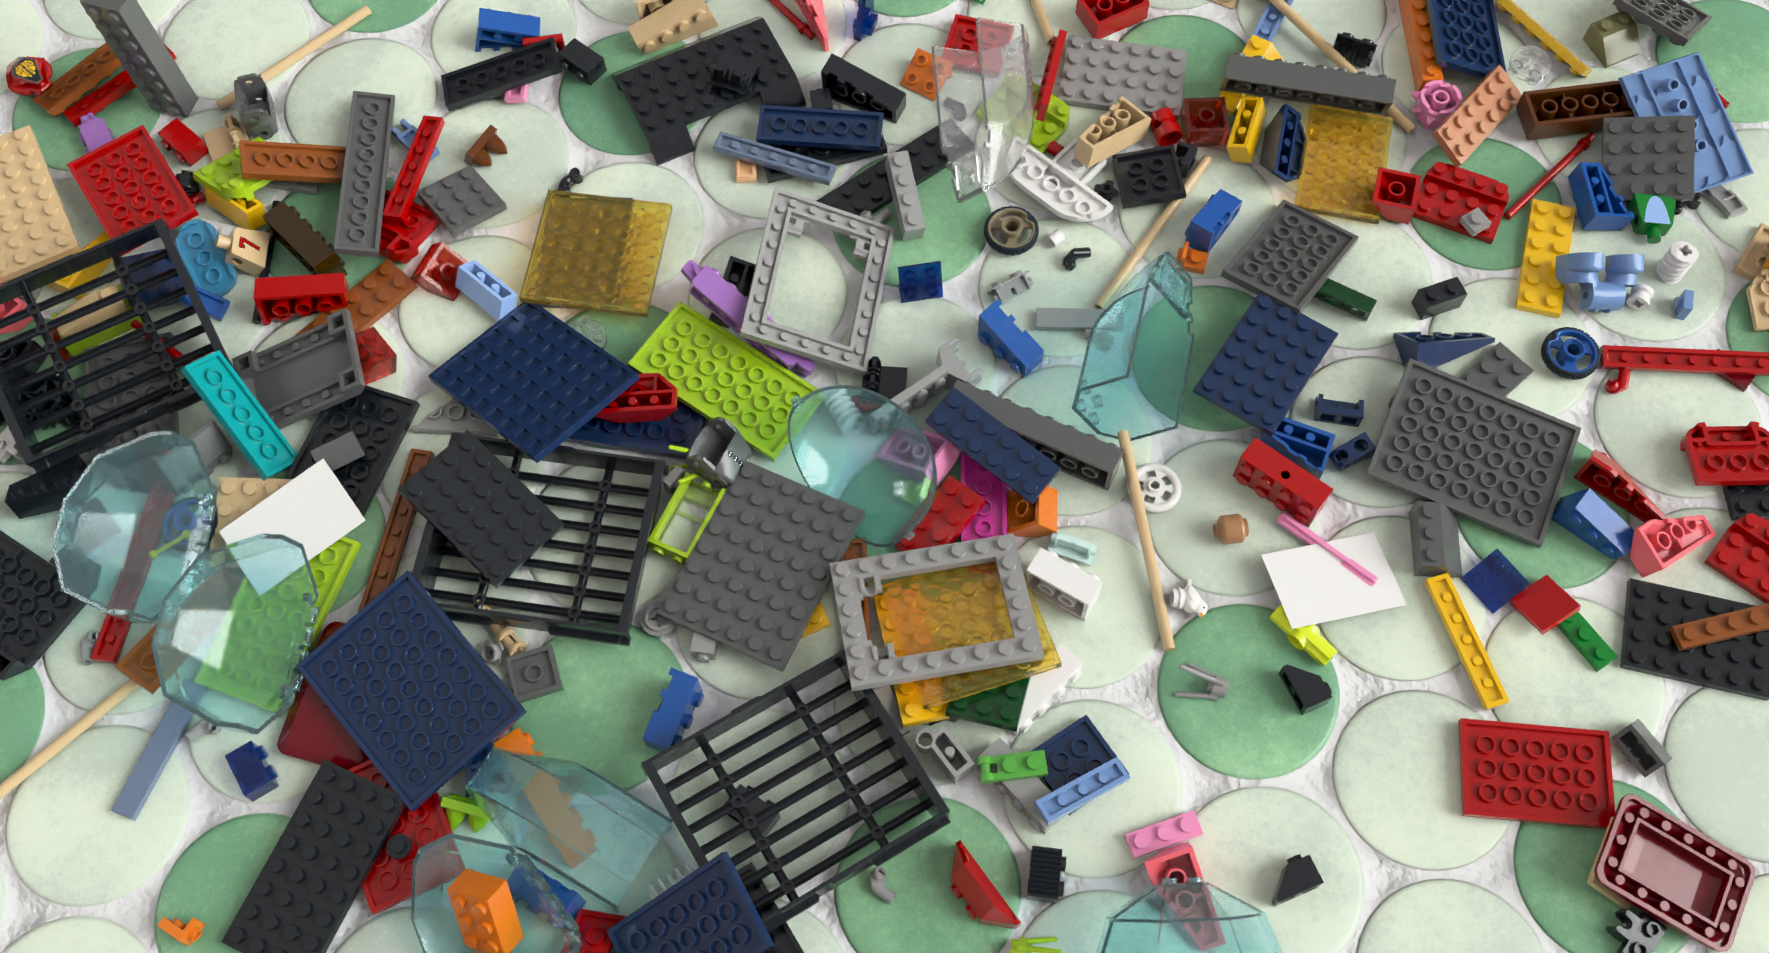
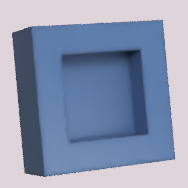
[1673,289,1694,320]

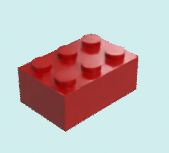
[1075,0,1150,39]

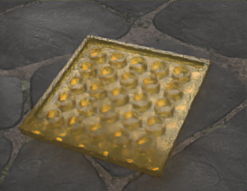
[519,189,673,317]
[882,562,1062,710]

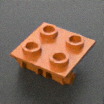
[900,48,953,101]

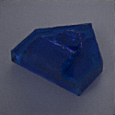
[853,0,878,42]

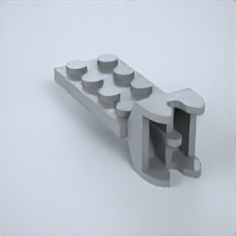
[869,338,984,436]

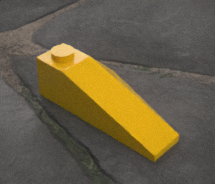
[1214,34,1283,115]
[46,231,112,301]

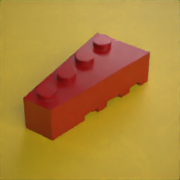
[253,273,348,326]

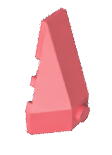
[1144,842,1226,952]

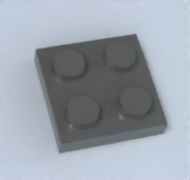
[505,644,564,703]

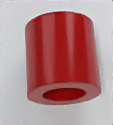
[1046,140,1064,156]

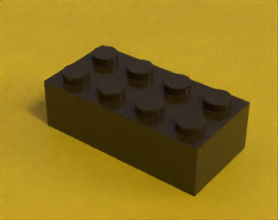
[262,201,347,276]

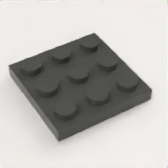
[417,165,507,237]

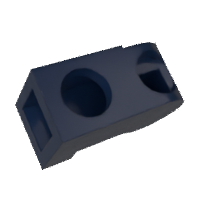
[1329,432,1376,471]

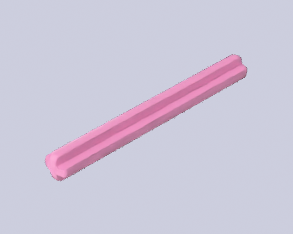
[1276,512,1378,586]

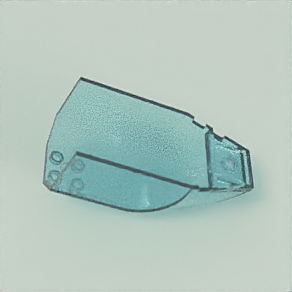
[1072,251,1194,441]
[465,746,673,915]

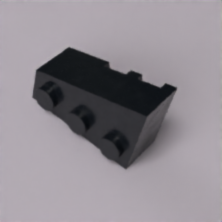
[709,256,756,329]
[5,454,92,519]

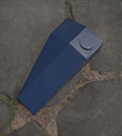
[1393,331,1495,368]

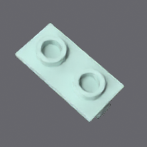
[1048,531,1098,566]

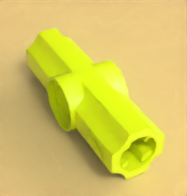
[1269,605,1338,667]

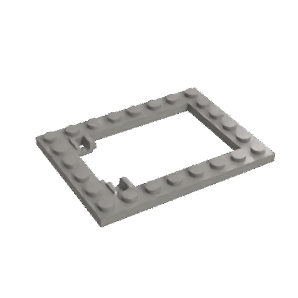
[739,187,895,376]
[829,534,1044,691]

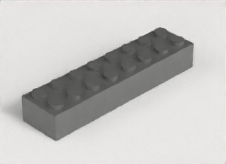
[80,0,198,118]
[1220,52,1397,115]
[953,379,1123,491]

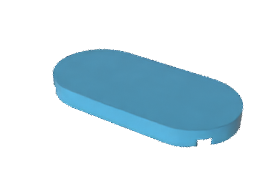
[175,219,237,297]

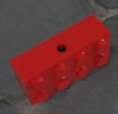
[1233,437,1334,527]

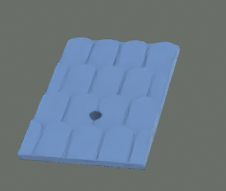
[1618,52,1754,193]

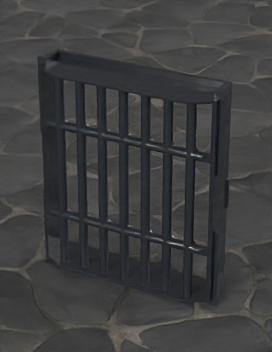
[0,218,243,473]
[412,432,670,647]
[641,650,951,933]

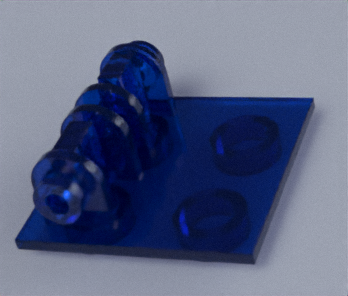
[898,261,943,303]
[1460,548,1530,614]

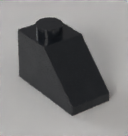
[1278,664,1332,715]
[1272,854,1324,907]

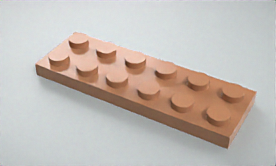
[1432,65,1522,167]

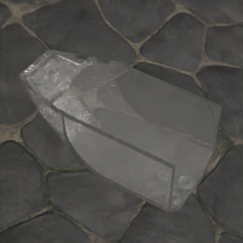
[932,17,1035,203]

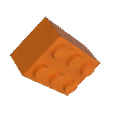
[447,868,524,953]

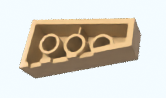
[628,0,719,55]
[1074,96,1151,168]

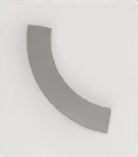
[1698,185,1748,219]

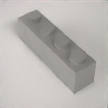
[885,150,926,241]
[978,738,1064,834]

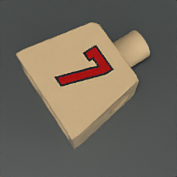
[215,227,270,277]

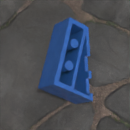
[475,8,540,52]
[1568,162,1635,231]
[978,299,1044,377]

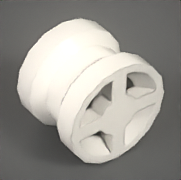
[1626,284,1654,311]

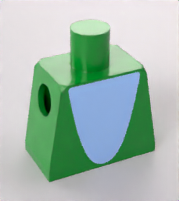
[1627,193,1676,244]

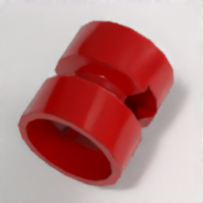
[1149,108,1183,147]

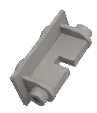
[987,269,1033,303]

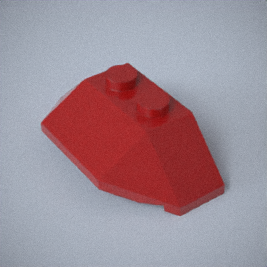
[594,373,678,423]
[950,840,1021,929]

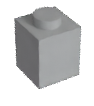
[690,632,718,663]

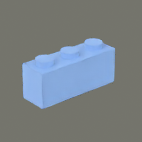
[455,260,518,321]

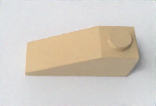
[53,284,126,338]

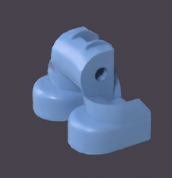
[1555,252,1644,313]

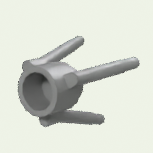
[1174,662,1230,701]

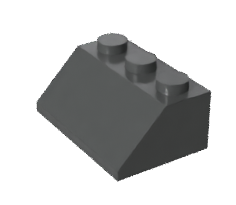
[156,419,233,496]
[1409,501,1462,578]

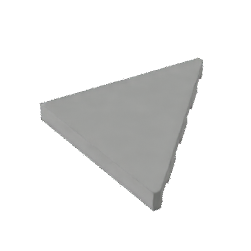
[412,398,498,437]

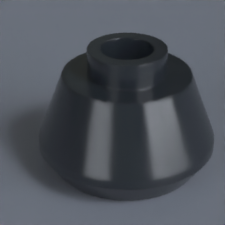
[176,170,201,193]

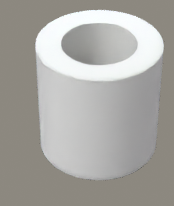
[1046,229,1065,248]

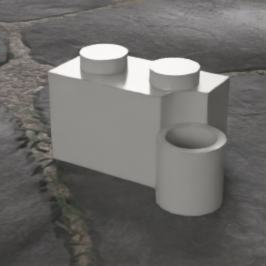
[916,725,975,785]

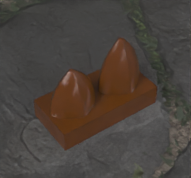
[464,124,508,166]

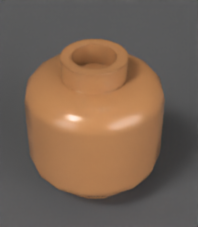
[1213,514,1249,545]

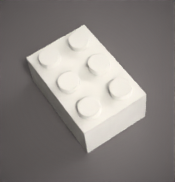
[1025,548,1103,621]

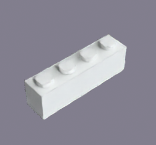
[1011,644,1083,736]

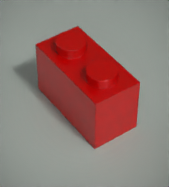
[158,118,209,167]

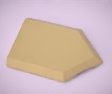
[1746,267,1769,332]

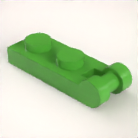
[976,750,1048,784]

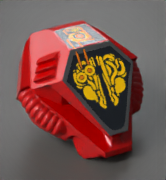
[6,56,54,96]

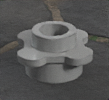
[480,640,504,665]

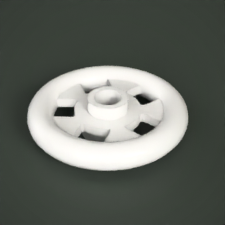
[1127,463,1182,513]

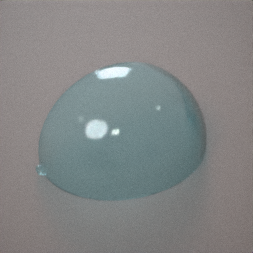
[788,385,937,547]

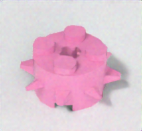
[1411,80,1465,130]

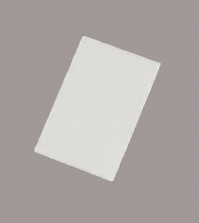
[219,458,366,595]
[1261,532,1407,629]

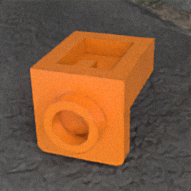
[1176,241,1209,275]
[157,917,205,946]

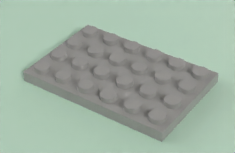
[1058,35,1188,120]

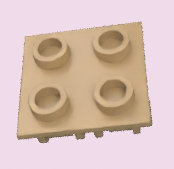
[203,115,250,162]

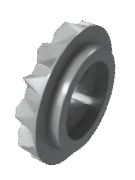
[640,601,676,638]

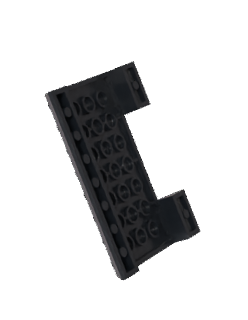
[611,17,806,165]
[0,530,101,681]

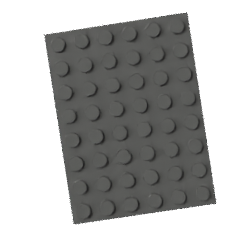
[1364,358,1581,548]
[657,461,866,672]

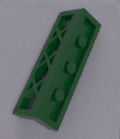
[1314,278,1377,321]

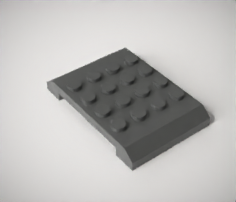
[232,308,365,430]

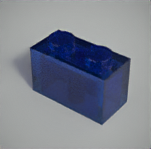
[225,741,279,802]

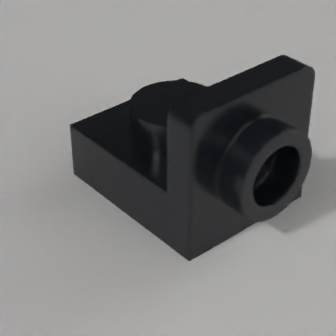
[1176,141,1198,179]

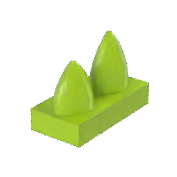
[441,793,497,833]

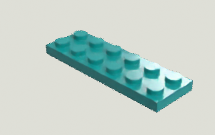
[180,350,297,481]

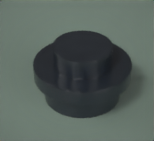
[386,834,412,859]

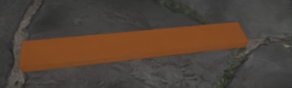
[358,448,434,612]

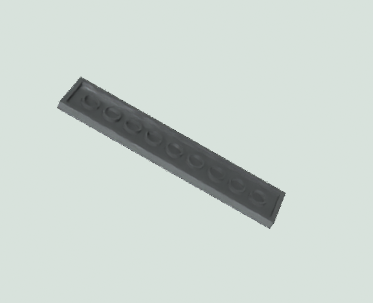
[333,91,395,258]

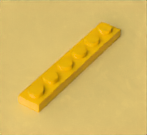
[1496,0,1592,77]
[1424,573,1510,711]

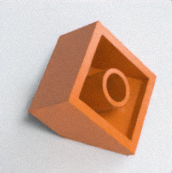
[1006,486,1058,538]

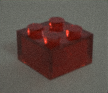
[1180,97,1230,147]

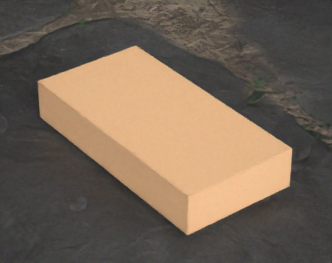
[736,158,757,183]

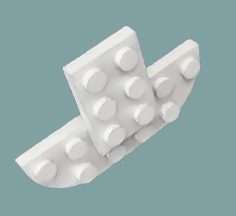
[1007,135,1113,222]

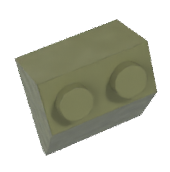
[1583,12,1641,68]

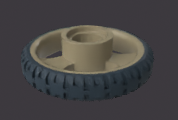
[984,206,1039,256]

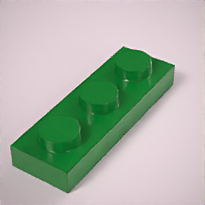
[1557,612,1618,672]

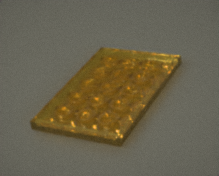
[1294,104,1393,225]

